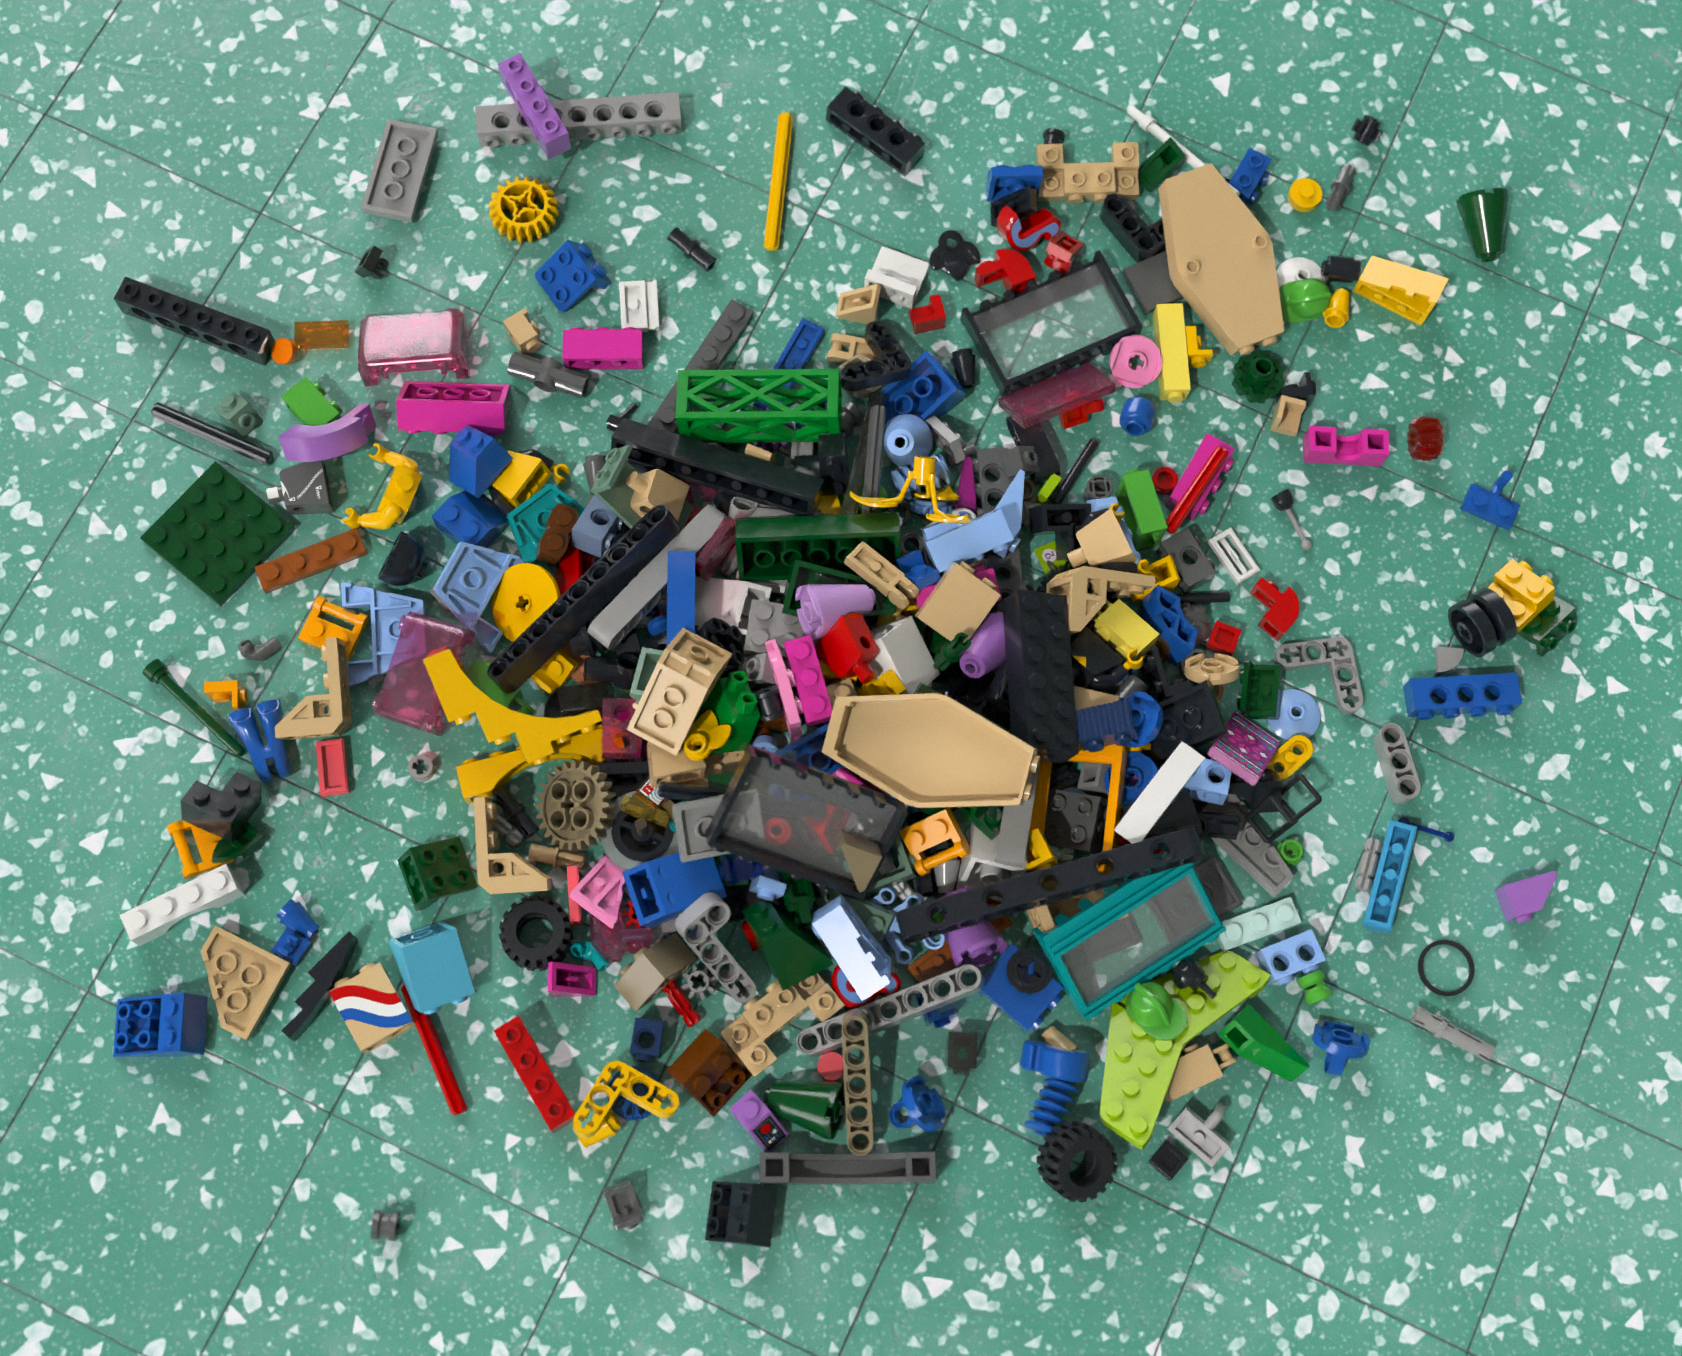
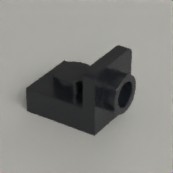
[1276,372,1316,406]

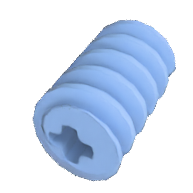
[891,454,950,500]

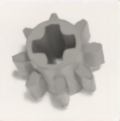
[681,965,716,1002]

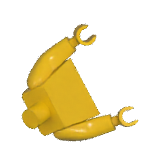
[341,443,422,530]

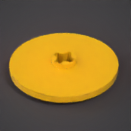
[492,563,560,642]

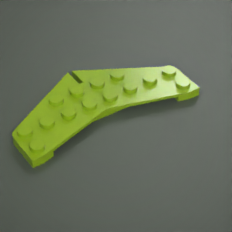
[1100,951,1271,1151]

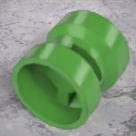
[1296,969,1334,1006]

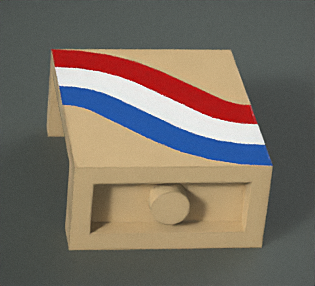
[329,962,416,1055]

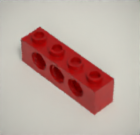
[493,1016,576,1134]

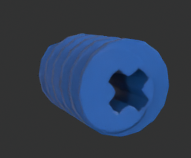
[1024,1078,1080,1137]

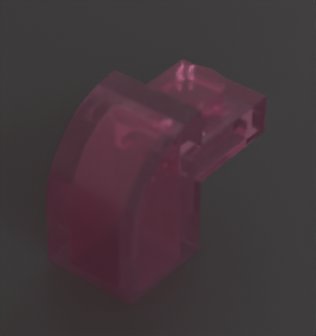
[589,909,652,962]

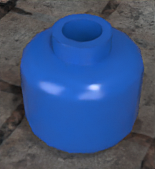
[1119,397,1156,436]

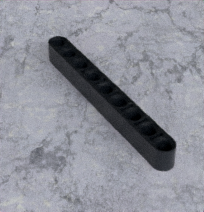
[487,505,681,694]

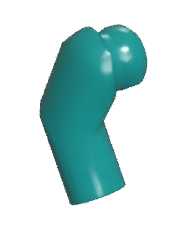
[569,941,611,971]

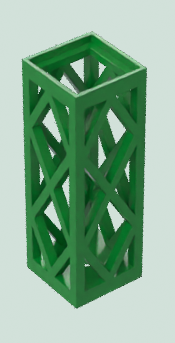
[675,369,842,443]

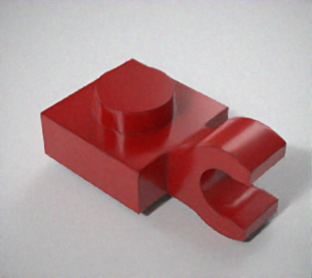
[1057,395,1105,429]

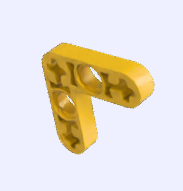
[573,1061,679,1138]

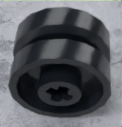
[1448,588,1517,657]

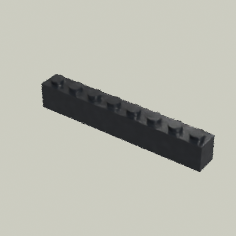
[611,418,825,516]

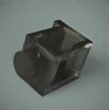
[946,1032,978,1076]

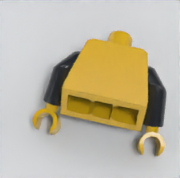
[489,449,569,518]

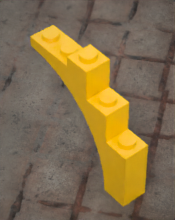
[422,649,602,765]

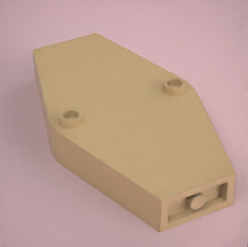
[1158,163,1284,356]
[822,693,1040,808]

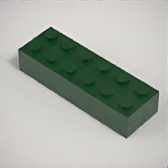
[735,512,901,582]

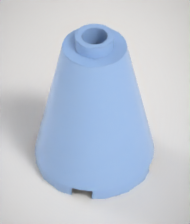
[883,414,933,467]

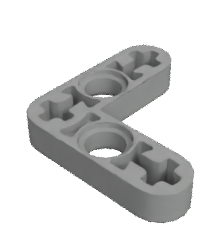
[1273,637,1363,715]

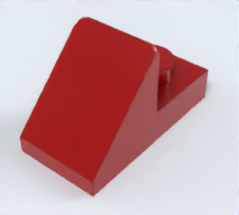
[1044,232,1084,274]

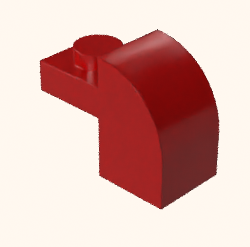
[974,249,1036,294]
[1250,577,1300,642]

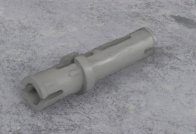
[1410,1006,1495,1063]

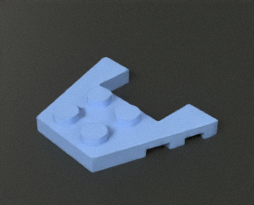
[433,542,524,653]
[341,582,428,688]

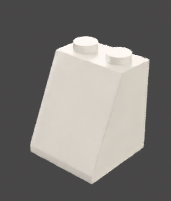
[870,616,940,695]
[956,823,1029,901]

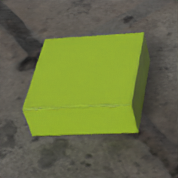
[1036,473,1062,504]

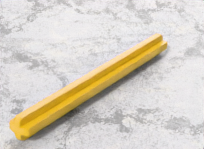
[764,112,793,252]

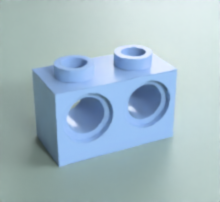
[1181,758,1232,805]
[1255,929,1326,986]

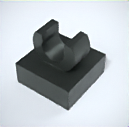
[355,246,389,279]

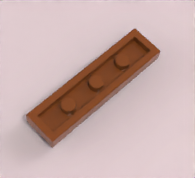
[255,528,368,594]
[907,901,1013,984]

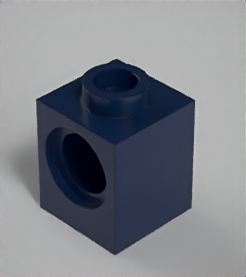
[630,1017,665,1063]

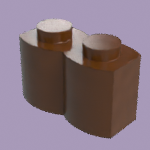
[536,503,578,566]

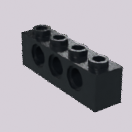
[826,86,925,177]

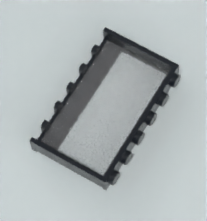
[960,250,1143,397]
[705,744,908,900]

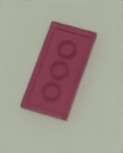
[998,362,1116,429]

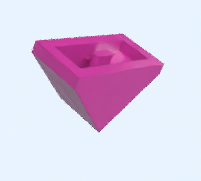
[548,962,596,997]

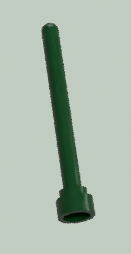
[143,659,245,757]

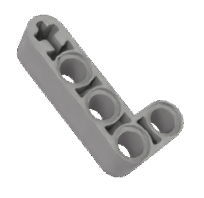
[675,892,756,1003]

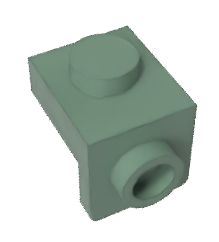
[214,392,262,437]

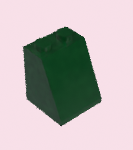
[742,900,833,991]

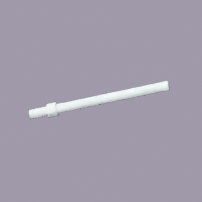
[1127,105,1240,196]

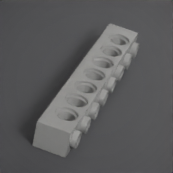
[475,92,682,148]

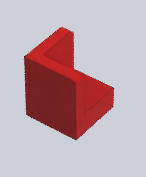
[908,294,946,335]

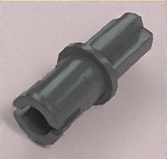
[1326,164,1356,212]

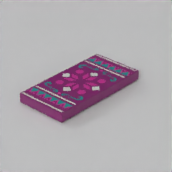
[1207,711,1280,786]

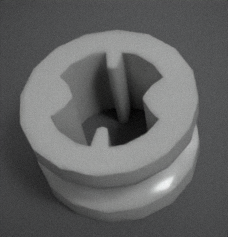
[408,755,435,782]

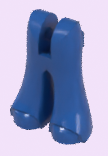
[227,699,291,784]

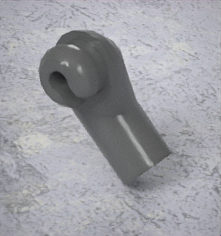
[238,637,282,661]

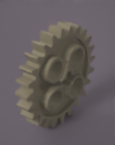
[535,760,617,851]

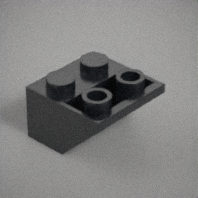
[705,1181,778,1247]

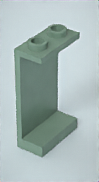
[591,445,694,552]

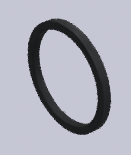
[1418,940,1474,996]

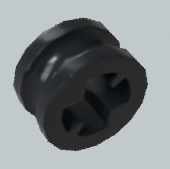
[887,501,912,526]

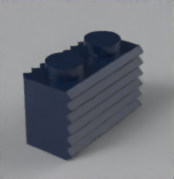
[1076,699,1139,752]

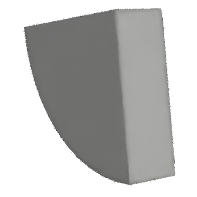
[1435,646,1464,675]

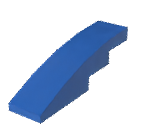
[667,551,695,646]

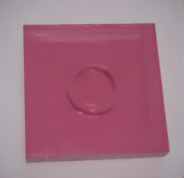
[697,516,736,582]

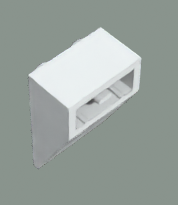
[695,577,772,644]

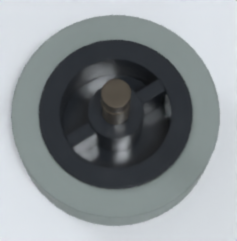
[601,791,679,871]

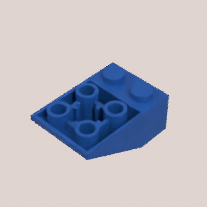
[622,852,728,928]
[113,993,208,1057]

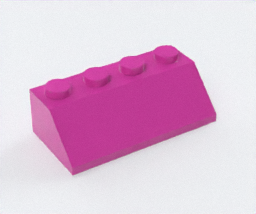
[396,381,510,436]

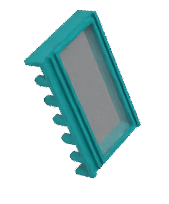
[1032,854,1227,1020]

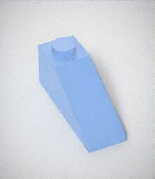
[990,469,1025,558]

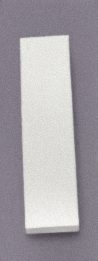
[1114,742,1205,843]

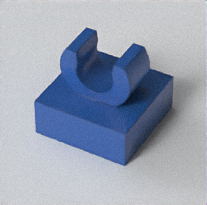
[271,927,313,967]

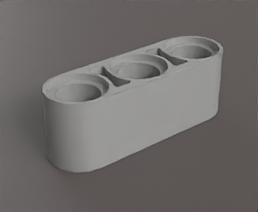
[1373,723,1421,805]

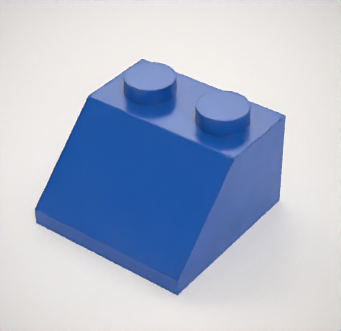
[449,425,513,498]
[432,491,509,548]

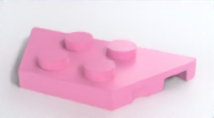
[764,639,804,743]

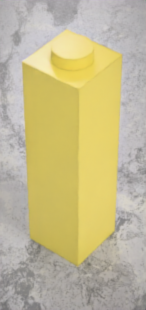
[1153,303,1191,403]

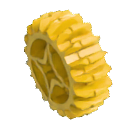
[489,175,559,244]

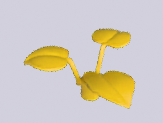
[850,456,972,524]

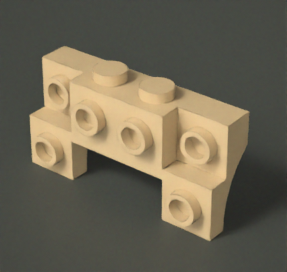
[1036,142,1139,204]
[720,973,845,1078]

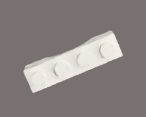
[120,864,245,946]

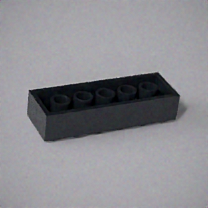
[1002,589,1079,763]

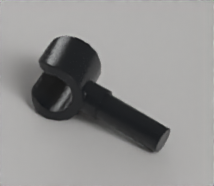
[606,403,638,432]

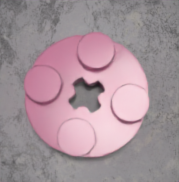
[1109,335,1162,388]

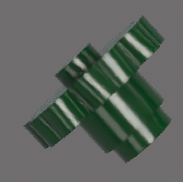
[1232,351,1285,404]

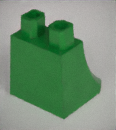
[693,671,760,755]

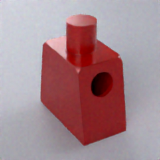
[815,613,879,684]

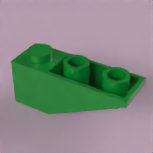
[1218,1003,1310,1082]

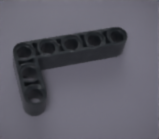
[1100,179,1230,262]

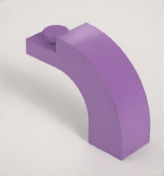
[279,403,377,462]

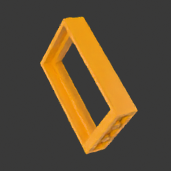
[1026,742,1128,875]

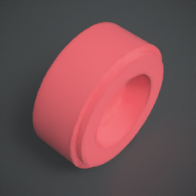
[817,1052,844,1082]

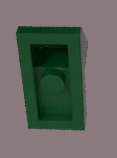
[1138,137,1187,192]

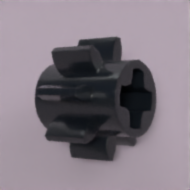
[1351,114,1383,146]

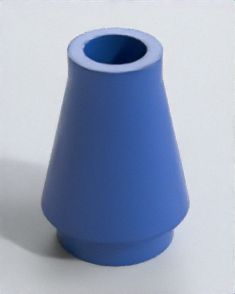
[276,899,320,940]

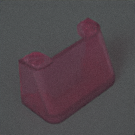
[358,308,470,386]
[372,611,476,736]

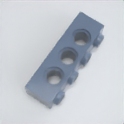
[572,463,648,558]

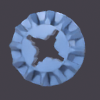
[910,497,953,515]

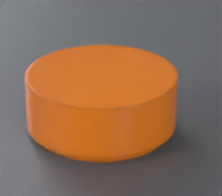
[271,338,298,365]

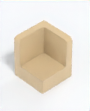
[1270,395,1307,437]

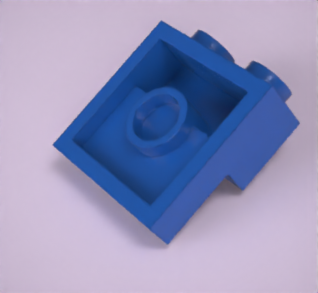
[986,164,1043,202]

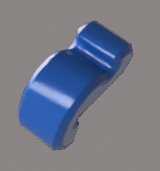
[1020,1039,1092,1082]

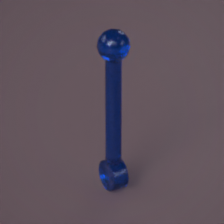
[1398,817,1455,842]

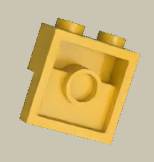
[1487,559,1555,633]

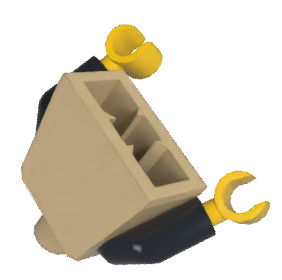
[1067,503,1151,575]

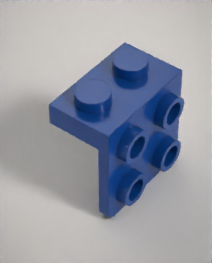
[535,240,612,312]

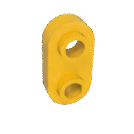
[1265,735,1313,781]

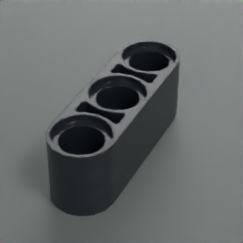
[1006,408,1061,484]

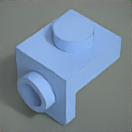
[749,864,787,901]

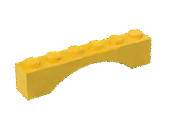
[456,722,628,804]

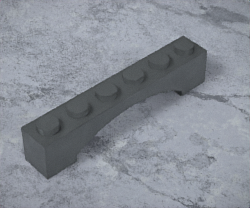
[760,1152,936,1185]

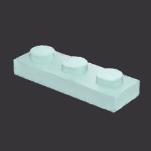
[1217,897,1302,951]

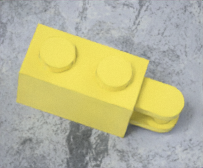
[1092,599,1159,661]

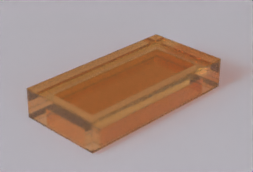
[294,320,349,350]

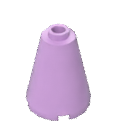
[795,584,876,640]

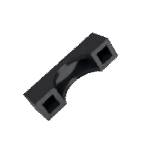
[1191,769,1282,813]

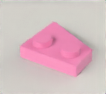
[569,856,625,929]

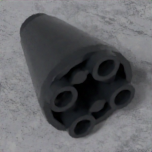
[695,617,744,672]

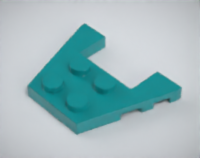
[506,483,620,578]

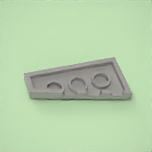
[1199,794,1294,898]

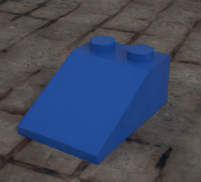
[869,350,967,442]

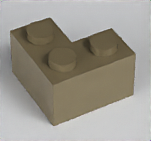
[614,934,697,1011]

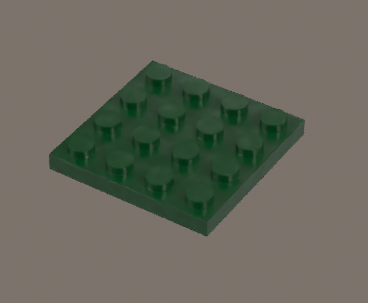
[140,461,296,607]

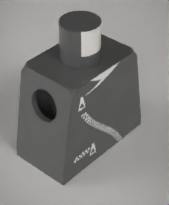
[267,460,334,515]

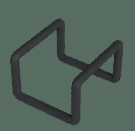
[1246,774,1322,843]

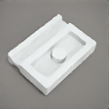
[619,280,660,332]

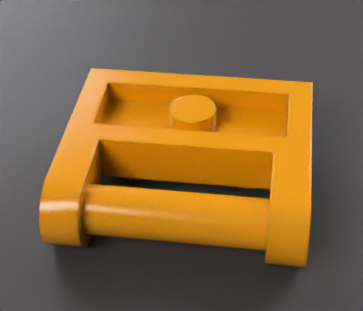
[298,595,369,661]
[899,807,970,876]
[167,821,235,879]

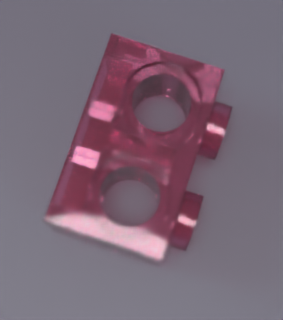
[601,698,642,759]

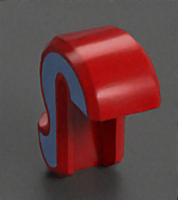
[997,205,1061,251]
[831,965,901,1010]

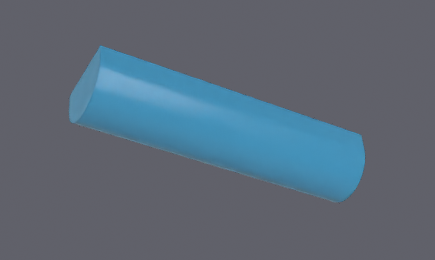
[1363,820,1417,933]

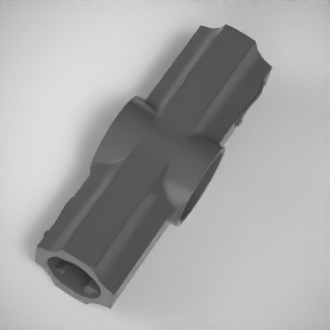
[507,352,590,399]

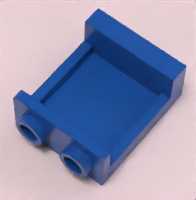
[978,943,1064,1033]

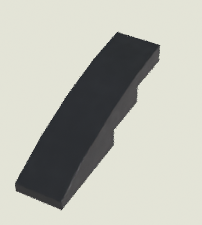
[281,931,358,1042]

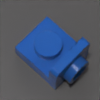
[896,550,941,591]

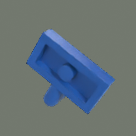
[1460,470,1520,530]

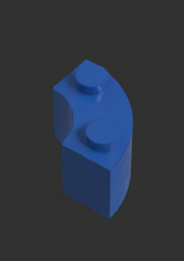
[1140,585,1198,665]

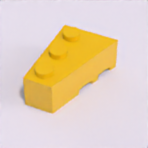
[1352,256,1449,326]

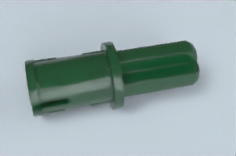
[933,632,971,672]

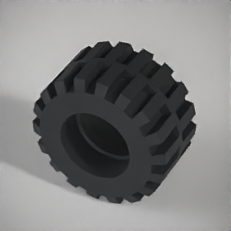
[499,896,573,971]
[1036,1121,1117,1202]

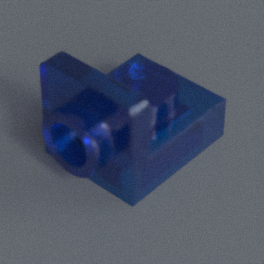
[718,854,765,885]
[915,993,956,1029]

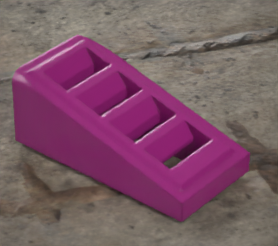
[953,456,977,514]

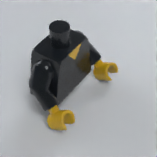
[1070,619,1143,689]

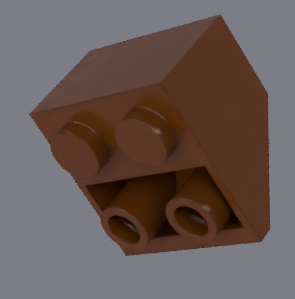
[666,1029,752,1117]

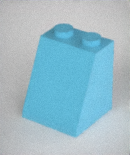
[388,921,475,1014]

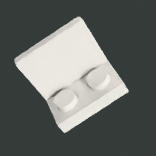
[864,247,929,309]

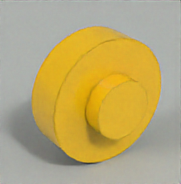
[1288,178,1322,212]

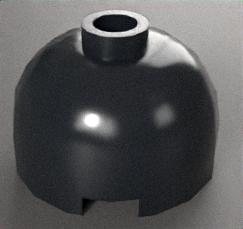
[378,531,428,586]

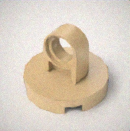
[1184,653,1240,703]

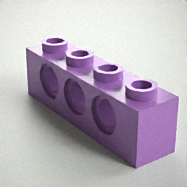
[497,53,571,159]

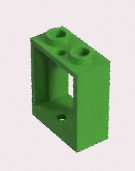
[1115,469,1168,551]

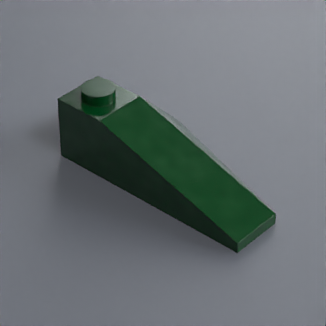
[782,559,900,617]

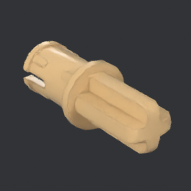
[528,843,586,870]

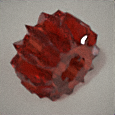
[1407,416,1444,461]

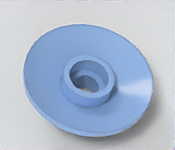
[1267,689,1321,741]

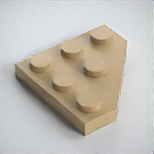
[200,926,292,1041]

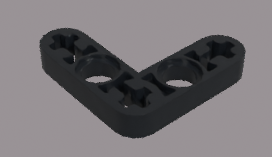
[840,321,912,392]

